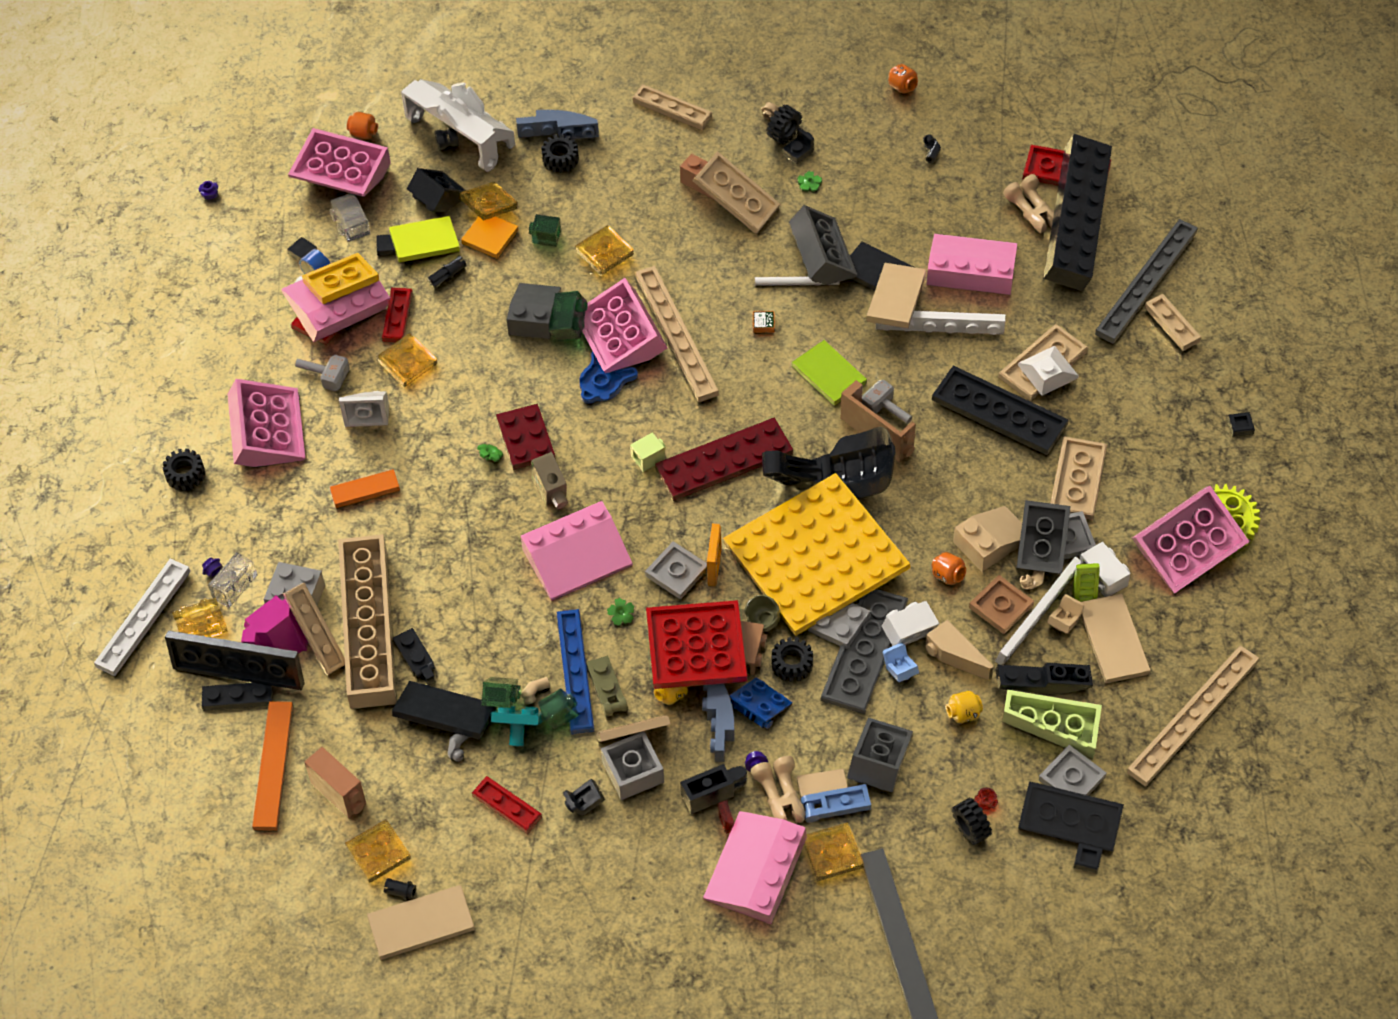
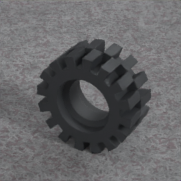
[766,104,802,144]
[541,135,579,173]
[163,448,205,491]
[772,637,813,682]
[952,797,992,845]

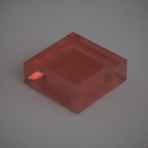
[718,800,734,834]

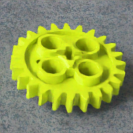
[1198,484,1260,550]

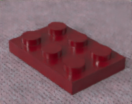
[496,403,555,470]

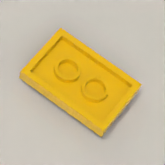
[302,253,379,304]

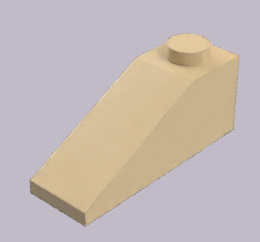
[925,620,994,680]

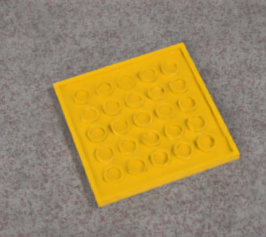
[723,473,911,636]

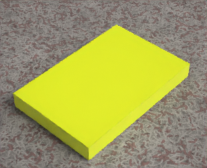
[389,216,460,263]

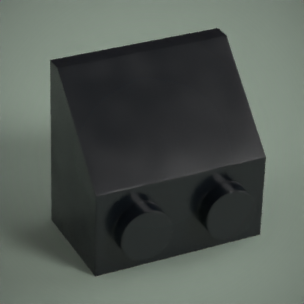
[407,168,469,213]

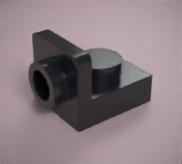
[782,128,814,164]

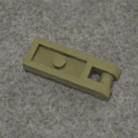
[586,656,628,717]

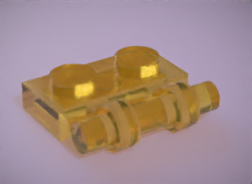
[172,597,228,637]

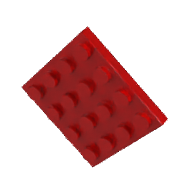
[646,600,747,689]

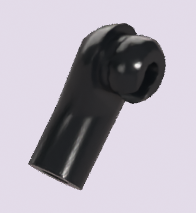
[923,134,941,164]

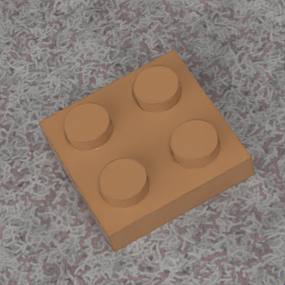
[969,575,1034,634]

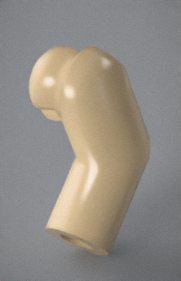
[1020,570,1045,590]
[521,677,550,705]

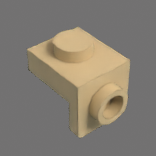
[1047,595,1085,633]

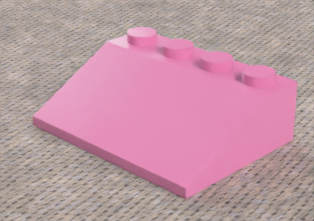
[288,128,391,197]
[927,234,1017,295]
[573,278,668,373]
[281,280,390,342]
[228,379,305,467]
[1132,486,1249,593]
[521,501,633,601]
[703,811,807,924]

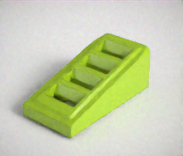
[1072,563,1100,602]

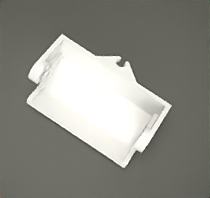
[401,80,515,172]

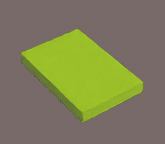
[792,340,867,406]

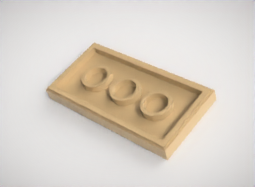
[693,151,781,234]
[866,263,926,328]
[998,324,1088,402]
[1050,436,1107,520]
[1081,594,1151,684]
[367,885,475,960]

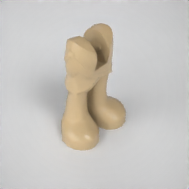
[1003,174,1054,234]
[751,756,806,823]

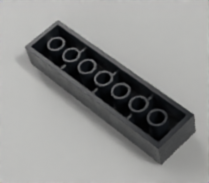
[1043,134,1112,291]

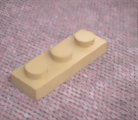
[1145,294,1201,351]

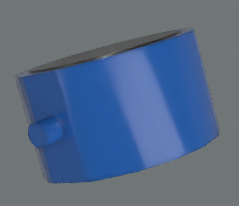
[299,249,331,274]

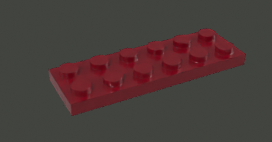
[655,417,793,501]

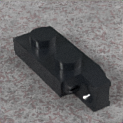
[392,628,436,686]

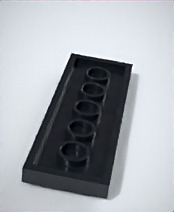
[932,365,1068,455]
[165,630,305,691]

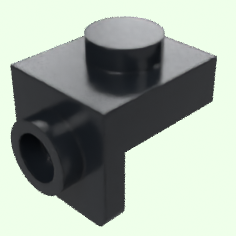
[563,779,605,816]

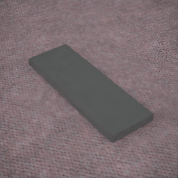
[821,589,908,714]

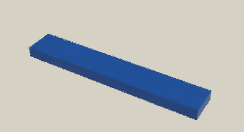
[557,609,594,735]

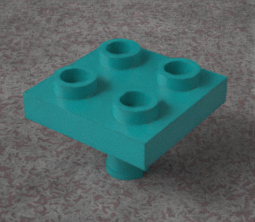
[491,705,545,746]

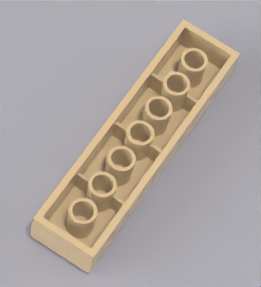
[338,534,397,709]

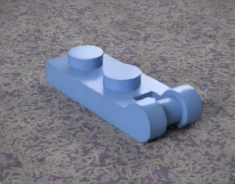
[800,784,871,823]

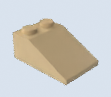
[953,506,1022,572]

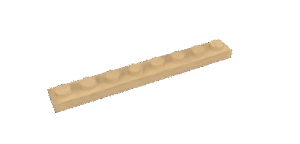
[635,266,718,402]
[1127,645,1259,787]

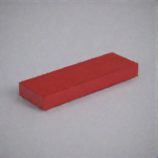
[382,287,413,343]
[472,776,542,834]

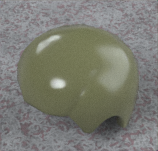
[744,594,781,632]

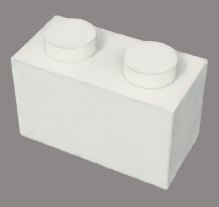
[1080,542,1130,597]
[882,601,939,646]

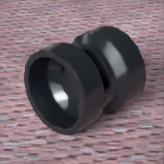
[434,127,459,150]

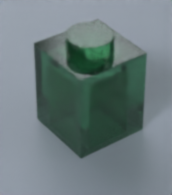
[529,214,561,247]
[537,688,579,730]

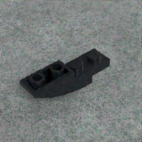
[995,663,1093,695]

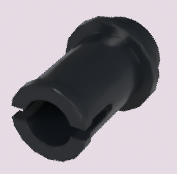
[384,878,417,900]

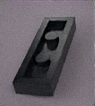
[201,683,273,711]

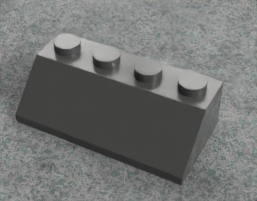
[789,205,857,285]

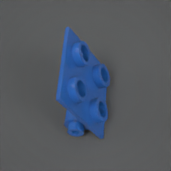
[729,677,793,729]

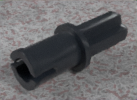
[428,256,467,287]

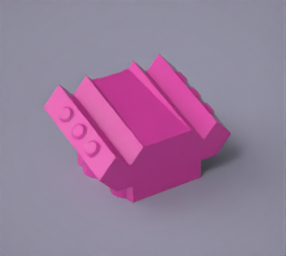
[241,595,308,654]

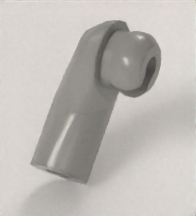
[447,733,469,762]

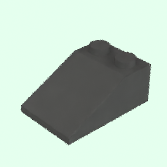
[506,283,561,339]
[1017,500,1071,574]
[847,717,913,792]

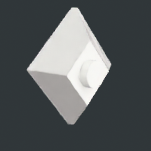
[1018,346,1079,396]
[339,391,389,427]

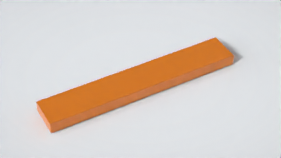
[252,701,293,831]

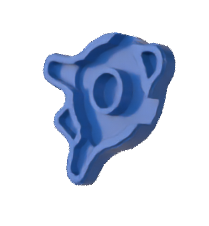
[580,352,638,403]

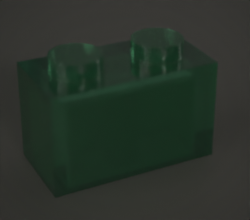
[549,291,588,341]
[481,677,521,708]

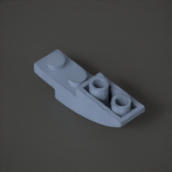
[516,110,599,139]
[702,684,735,762]

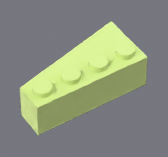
[1002,690,1102,759]

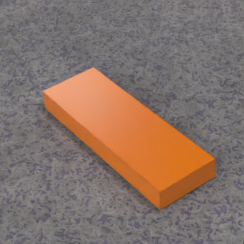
[330,469,400,508]

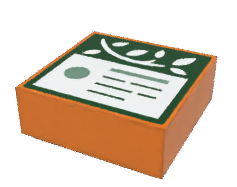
[753,311,775,333]

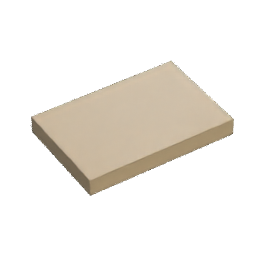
[596,715,670,741]

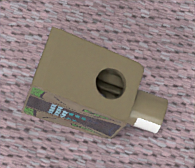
[531,452,568,509]

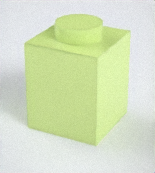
[630,433,666,472]

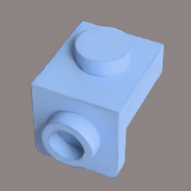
[883,643,919,682]

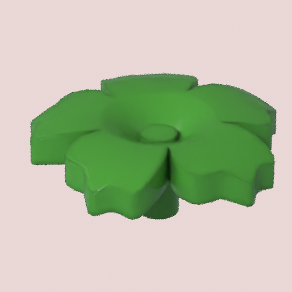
[797,171,822,192]
[477,444,504,462]
[607,598,634,626]

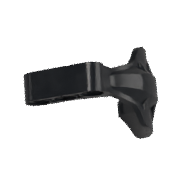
[762,427,896,499]

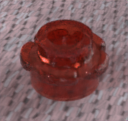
[974,787,998,811]

